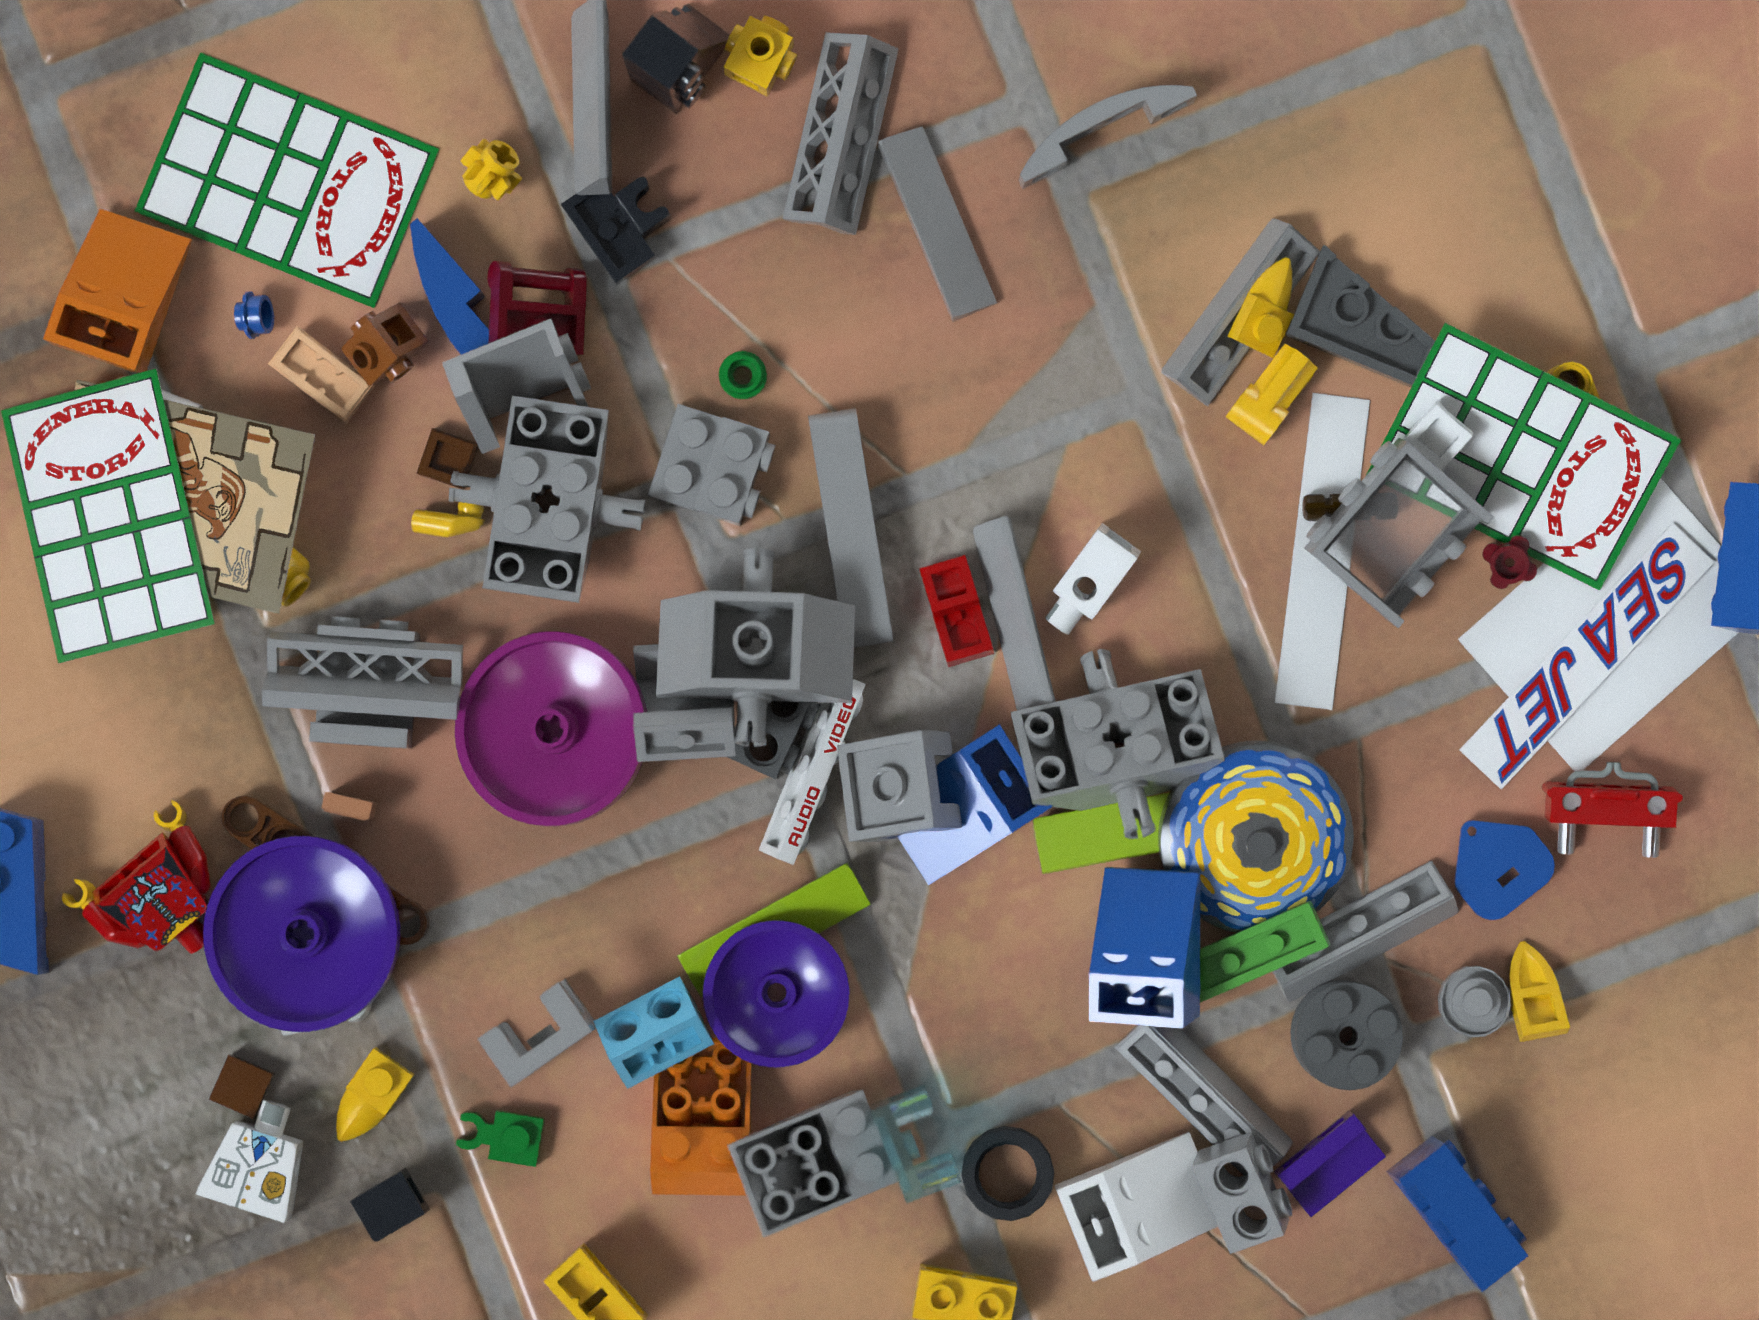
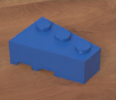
[0,808,49,975]
[1386,1136,1529,1292]

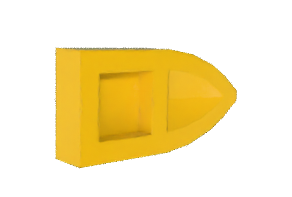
[1227,257,1294,358]
[1509,941,1570,1042]
[336,1047,415,1142]

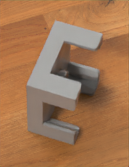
[837,730,962,842]
[477,978,596,1087]

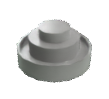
[1437,966,1511,1037]

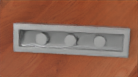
[571,0,612,195]
[878,126,997,322]
[1161,218,1320,406]
[973,516,1056,710]
[1272,860,1458,1002]
[1115,1025,1293,1176]

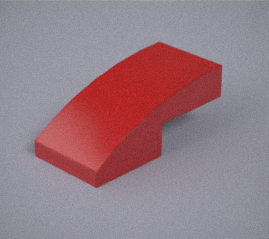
[919,555,994,668]

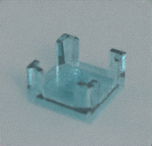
[870,1083,962,1204]

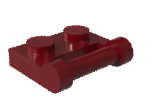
[487,260,587,355]

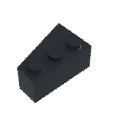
[622,4,730,114]

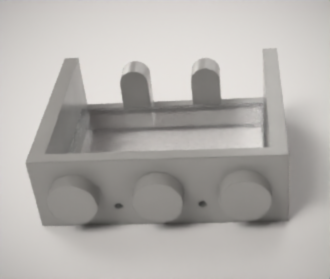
[1304,438,1494,628]

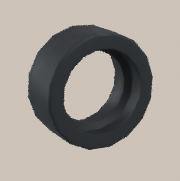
[961,1126,1054,1221]

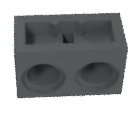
[728,702,821,779]

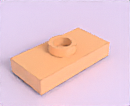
[268,326,376,424]

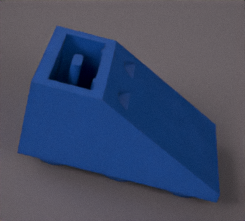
[897,724,1053,885]
[1089,867,1200,1028]

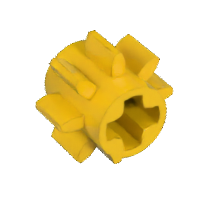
[460,139,522,201]

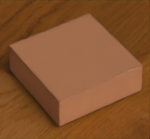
[321,792,378,821]

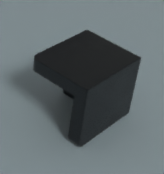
[350,1168,430,1242]

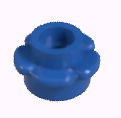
[234,291,274,339]

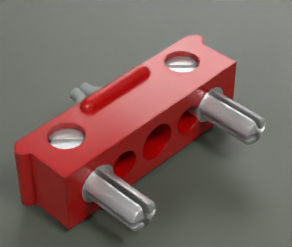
[1541,762,1683,858]

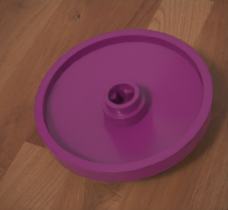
[455,632,647,827]

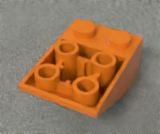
[43,209,192,373]
[650,1038,752,1196]

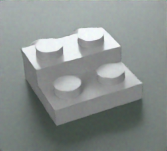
[648,404,776,526]

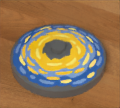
[1158,741,1354,932]

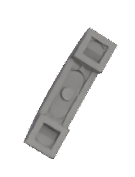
[1018,85,1197,189]

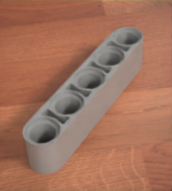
[808,408,893,648]

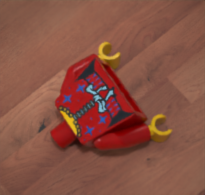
[62,800,211,954]

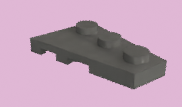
[1285,245,1435,388]

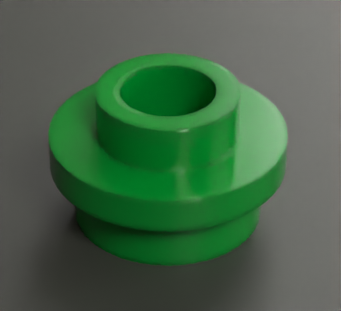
[719,351,767,400]

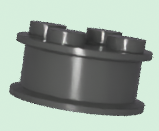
[1290,980,1403,1090]

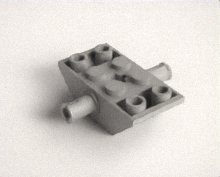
[449,396,646,603]
[656,548,856,747]
[1011,649,1224,839]

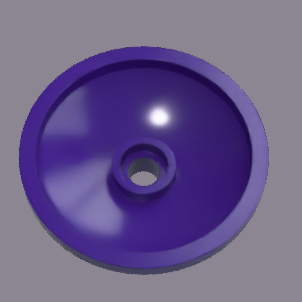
[703,920,849,1067]

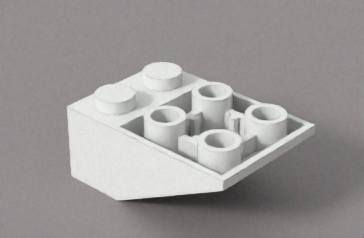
[1054,1132,1218,1282]

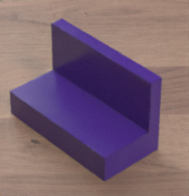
[1274,1111,1386,1217]

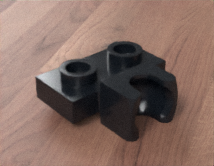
[561,176,672,285]

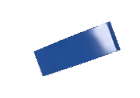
[410,218,489,355]

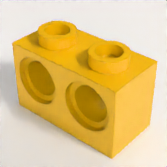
[543,1243,648,1320]
[912,1263,1017,1320]

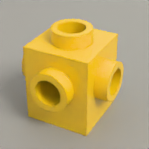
[723,15,798,97]

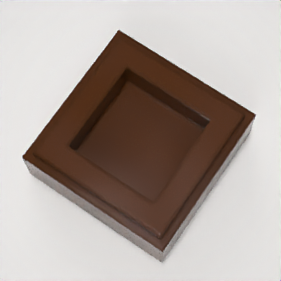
[417,428,479,490]
[209,1054,275,1119]

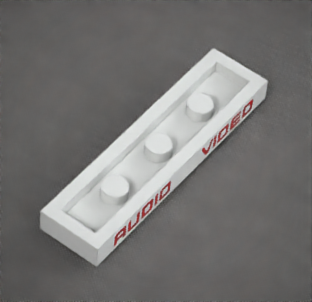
[759,679,866,865]

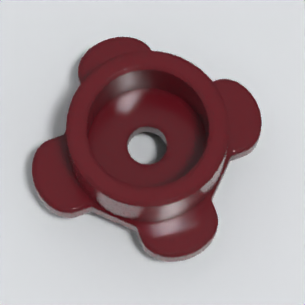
[1482,535,1537,589]

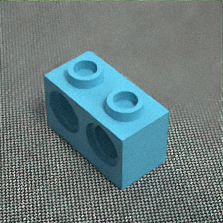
[593,976,714,1089]

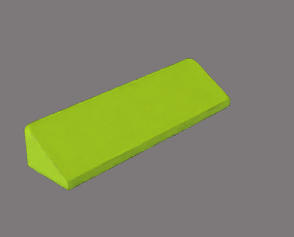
[1033,793,1169,875]
[677,862,871,997]

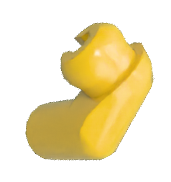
[411,502,485,538]

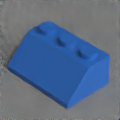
[1711,482,1759,635]

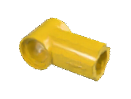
[1225,344,1318,446]

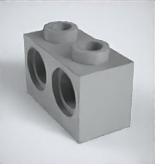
[1192,1132,1292,1254]

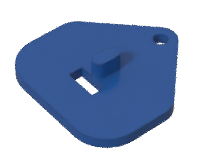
[1454,820,1555,920]

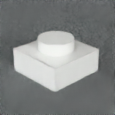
[1404,401,1473,471]

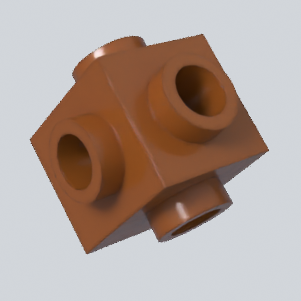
[340,303,429,387]

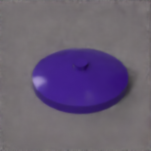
[203,836,400,1032]

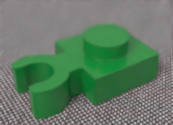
[456,1110,545,1167]

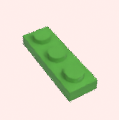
[1200,900,1331,1003]

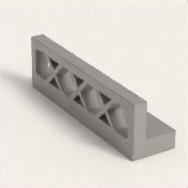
[783,32,898,235]
[262,631,463,720]

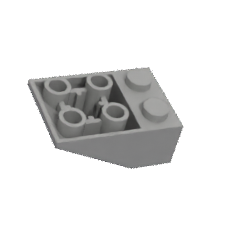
[727,1090,899,1237]

